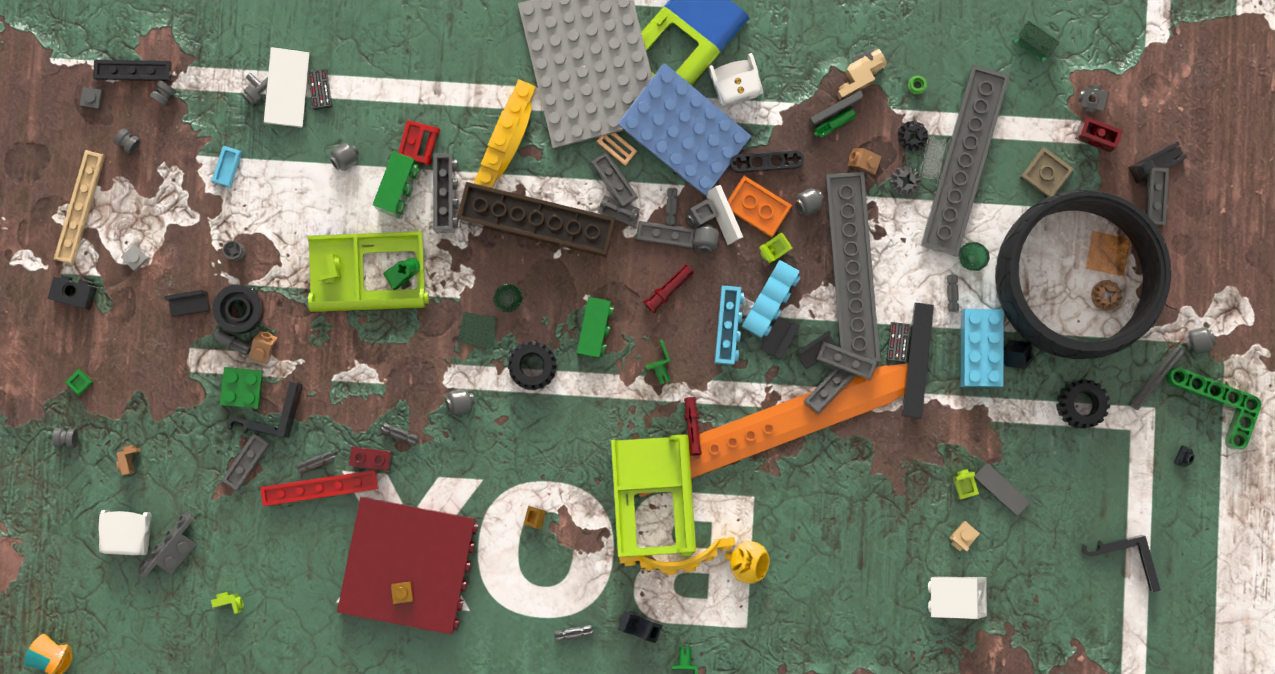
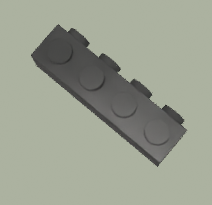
[433,154,458,233]

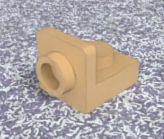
[949,521,980,551]

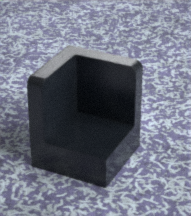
[1003,340,1034,369]

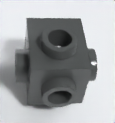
[1079,85,1110,113]

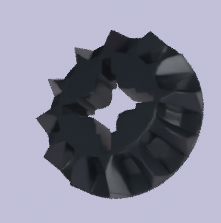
[898,121,928,151]

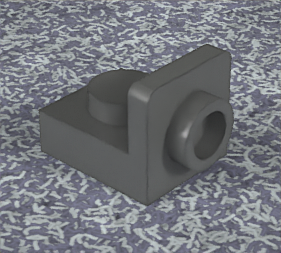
[686,199,719,230]

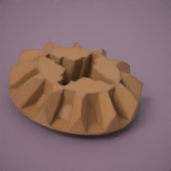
[1091,280,1123,311]

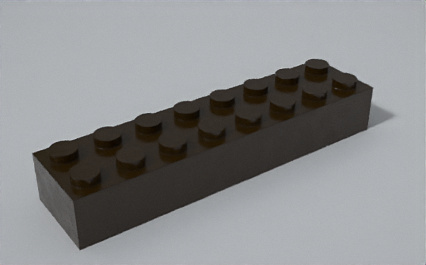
[457,182,616,258]

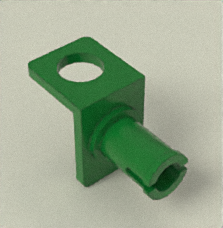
[644,339,671,385]
[671,647,698,674]

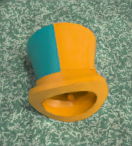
[24,634,73,674]

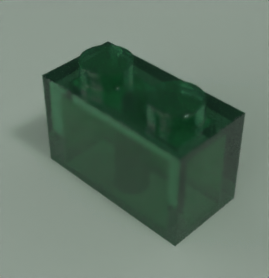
[1013,21,1060,62]

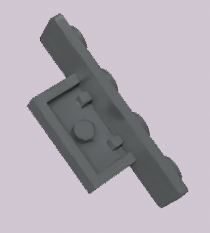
[138,511,196,579]

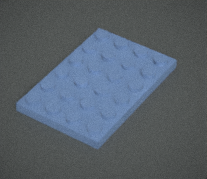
[617,63,751,196]

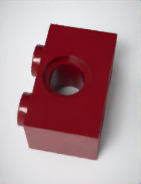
[1075,117,1123,152]
[349,447,393,471]

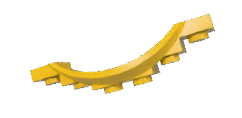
[474,79,536,188]
[619,536,736,576]

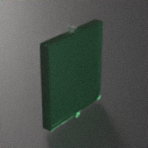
[458,312,497,349]

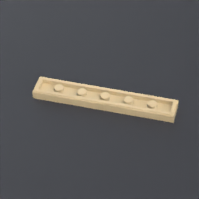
[54,150,105,265]

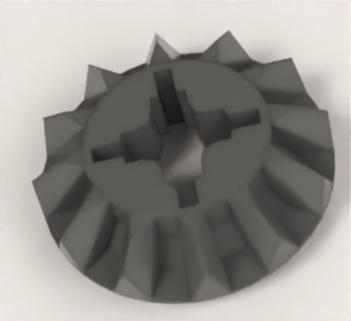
[890,166,921,197]

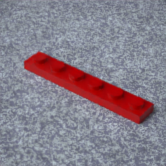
[260,470,379,506]

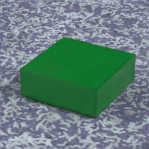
[65,369,94,396]

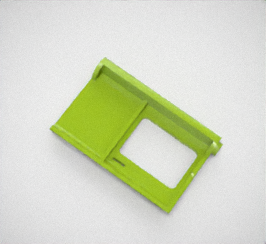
[611,435,696,557]

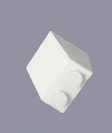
[928,577,987,619]

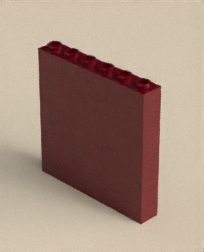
[337,497,479,635]

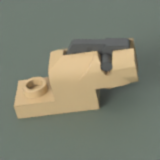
[837,49,887,101]

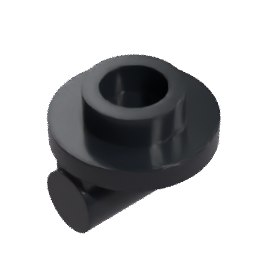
[1173,445,1195,467]

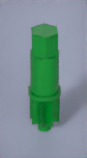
[813,108,856,138]

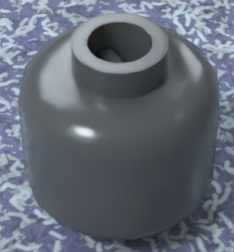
[329,143,359,171]
[794,188,824,216]
[693,224,719,254]
[1185,327,1216,354]
[445,388,475,416]

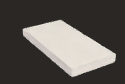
[264,47,309,128]

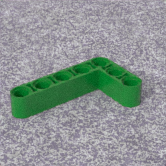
[1165,368,1262,450]

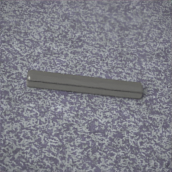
[1129,347,1184,410]

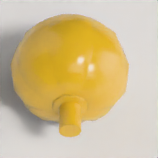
[725,541,770,584]

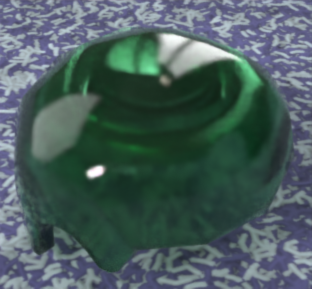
[958,242,990,271]
[493,283,523,313]

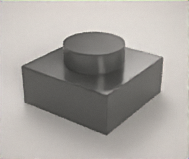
[80,87,104,110]

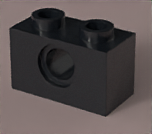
[47,275,97,310]

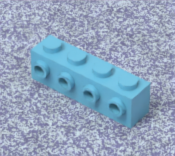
[714,286,744,366]

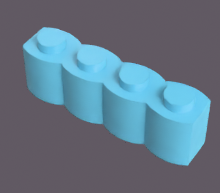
[741,260,800,338]

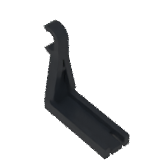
[1128,141,1187,184]
[227,382,303,438]
[1082,535,1161,592]

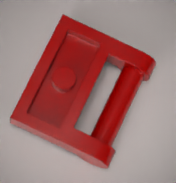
[398,120,441,166]

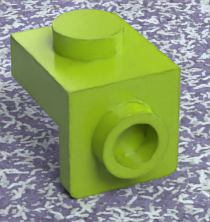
[759,233,793,263]
[318,254,342,284]
[953,469,979,499]
[211,592,244,614]

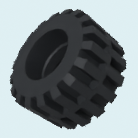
[508,341,557,390]
[1056,379,1110,428]

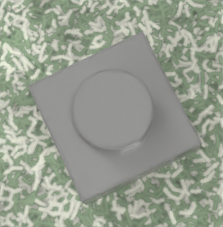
[121,244,149,271]

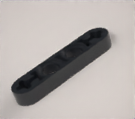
[730,150,804,173]

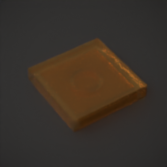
[1085,231,1130,277]

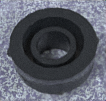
[213,285,264,334]

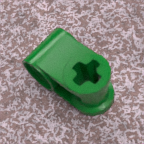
[383,258,420,290]

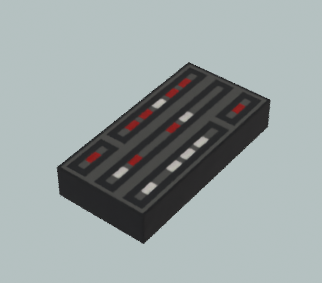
[308,69,333,110]
[886,322,910,362]

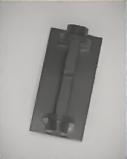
[598,195,640,226]

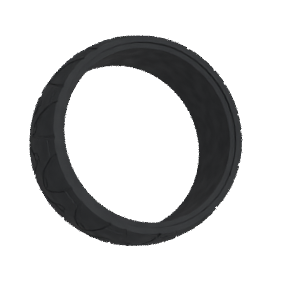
[995,190,1171,359]

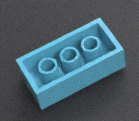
[960,309,1004,388]

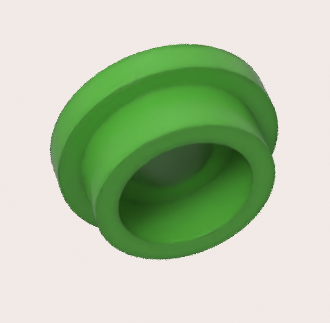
[908,75,927,95]

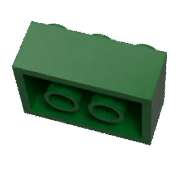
[372,151,420,218]

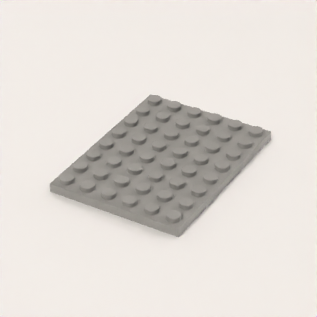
[518,0,653,149]

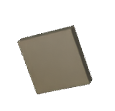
[1020,146,1074,198]

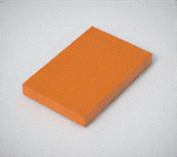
[728,176,792,238]

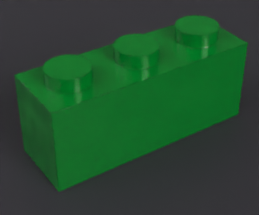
[577,297,614,359]

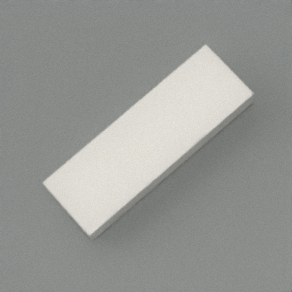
[706,185,743,245]

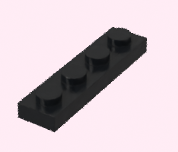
[93,60,172,81]

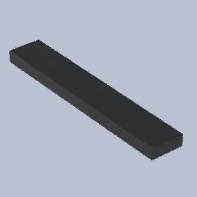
[902,302,934,419]

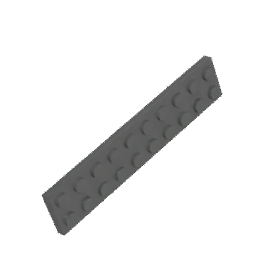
[920,65,1010,257]
[825,172,880,362]

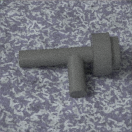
[242,73,268,105]

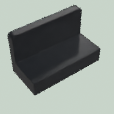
[164,290,211,317]
[760,316,800,360]
[796,330,838,369]

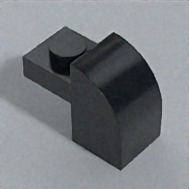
[618,611,663,643]

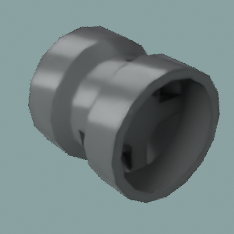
[150,80,176,107]
[114,128,141,155]
[223,240,246,262]
[53,428,78,448]

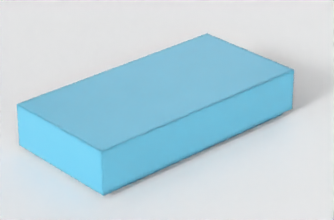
[211,146,242,188]

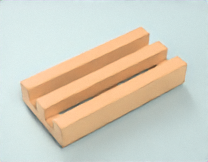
[596,133,637,166]

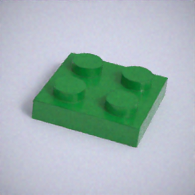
[220,367,264,409]

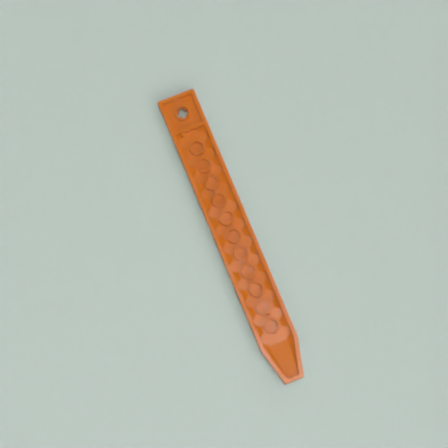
[639,363,907,498]

